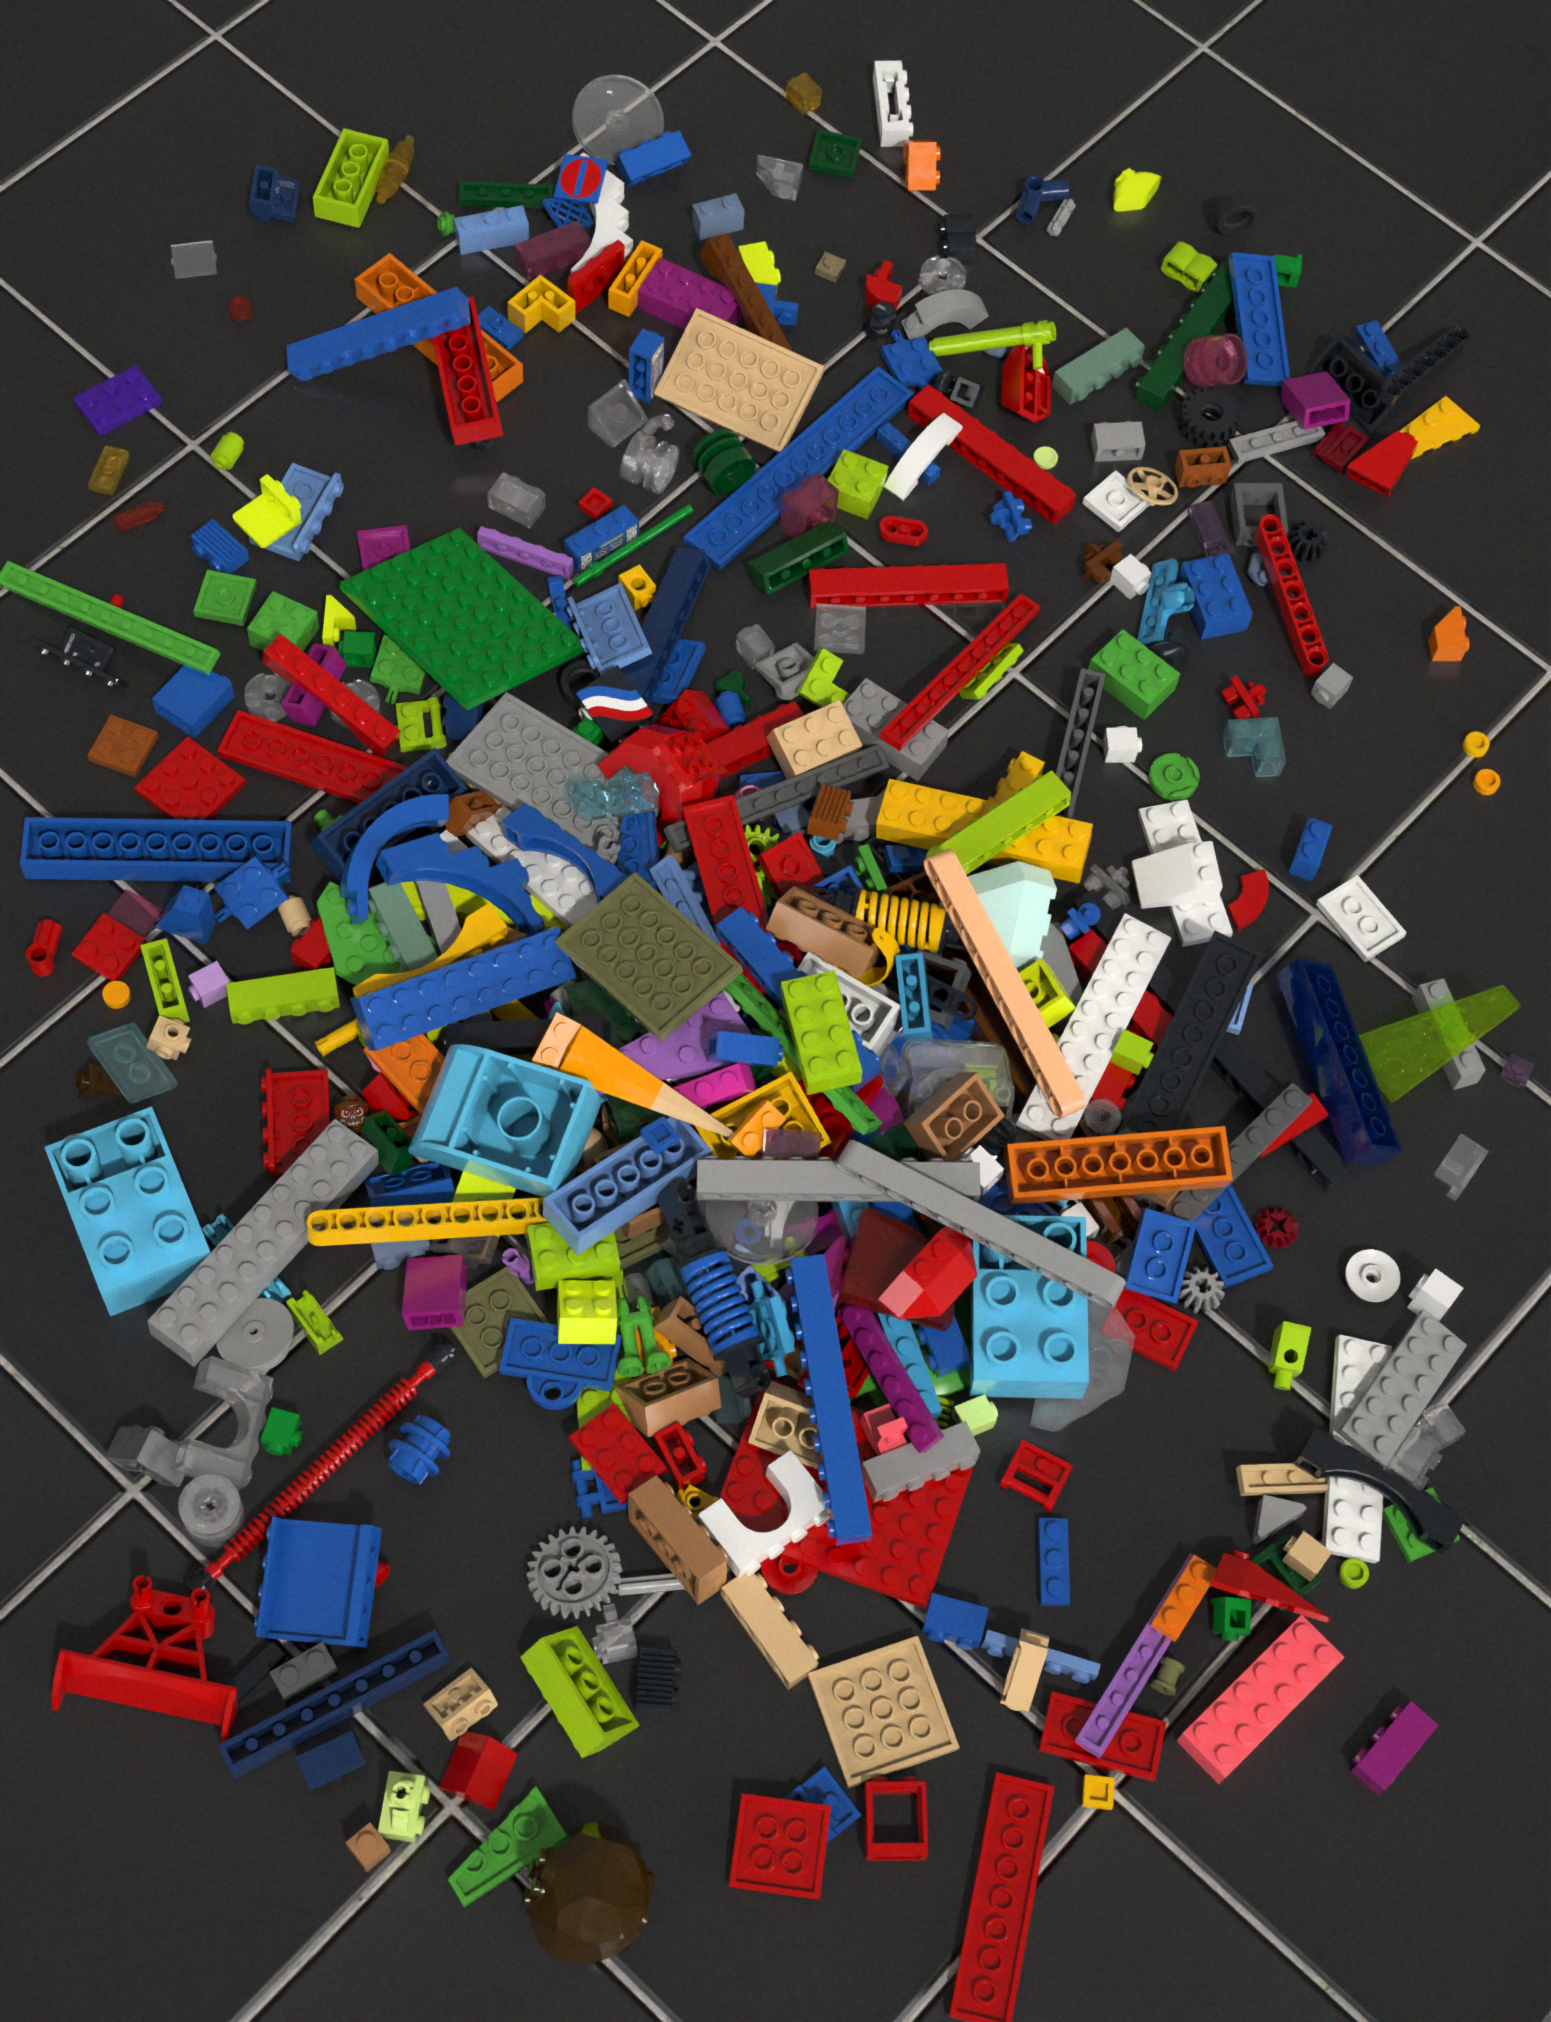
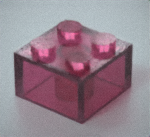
[780,472,839,539]

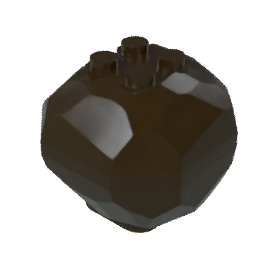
[521,1821,655,1965]

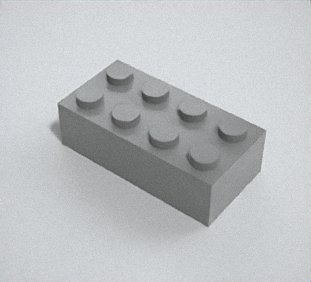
[843,678,949,781]

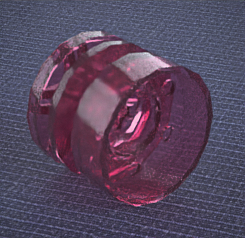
[1184,333,1248,387]

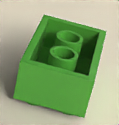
[1088,629,1180,720]

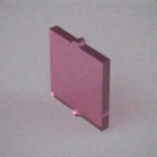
[107,890,163,938]

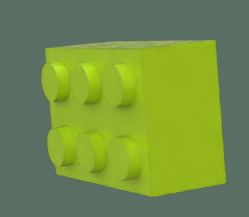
[527,1223,620,1291]

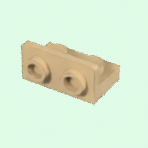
[423,1668,498,1741]

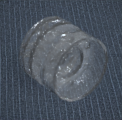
[620,431,680,495]
[178,1475,245,1547]

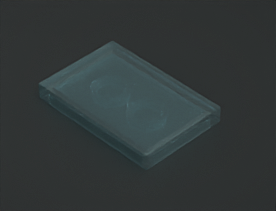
[87,1022,178,1104]

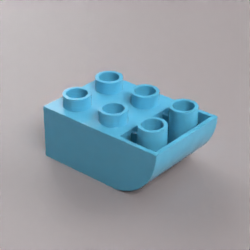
[408,1044,602,1198]
[45,1106,211,1317]
[969,1215,1089,1399]

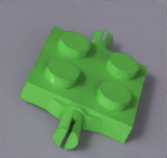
[370,635,426,704]

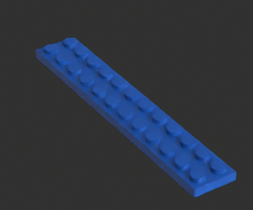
[683,366,914,571]

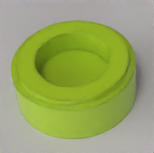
[1338,1558,1369,1589]

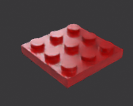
[134,736,246,820]
[729,1794,832,1900]

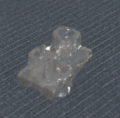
[1084,864,1130,910]

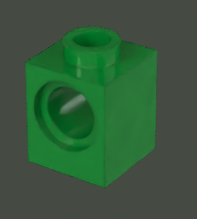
[338,631,377,668]

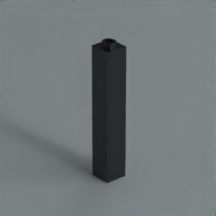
[443,1016,612,1055]

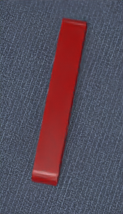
[1255,514,1328,677]

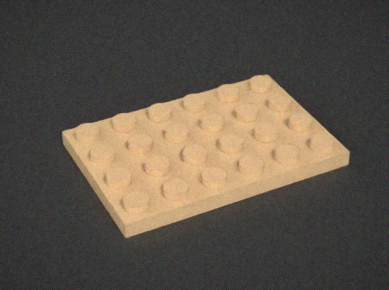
[653,308,825,453]

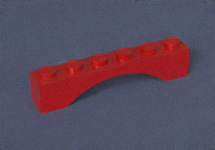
[262,633,401,758]

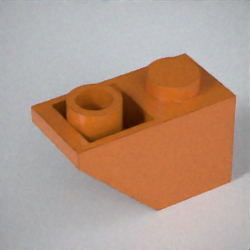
[1429,606,1469,661]

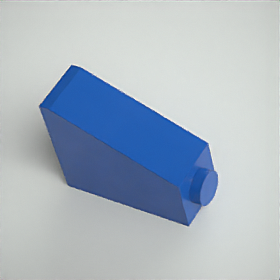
[156,885,216,945]
[708,1031,784,1067]

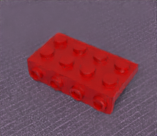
[261,1068,330,1178]

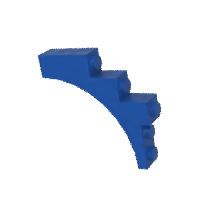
[376,833,544,935]

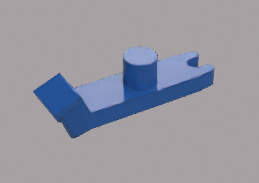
[547,575,573,631]

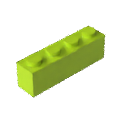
[226,967,340,1024]

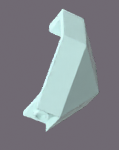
[939,861,1057,973]

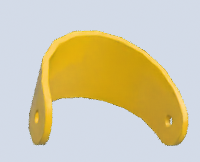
[832,928,900,987]

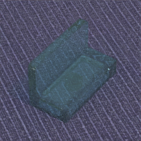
[710,1371,751,1425]

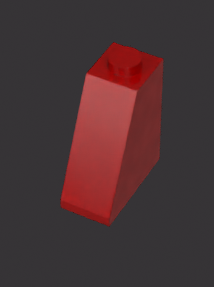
[1345,431,1419,498]

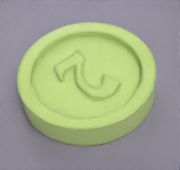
[1033,447,1058,469]

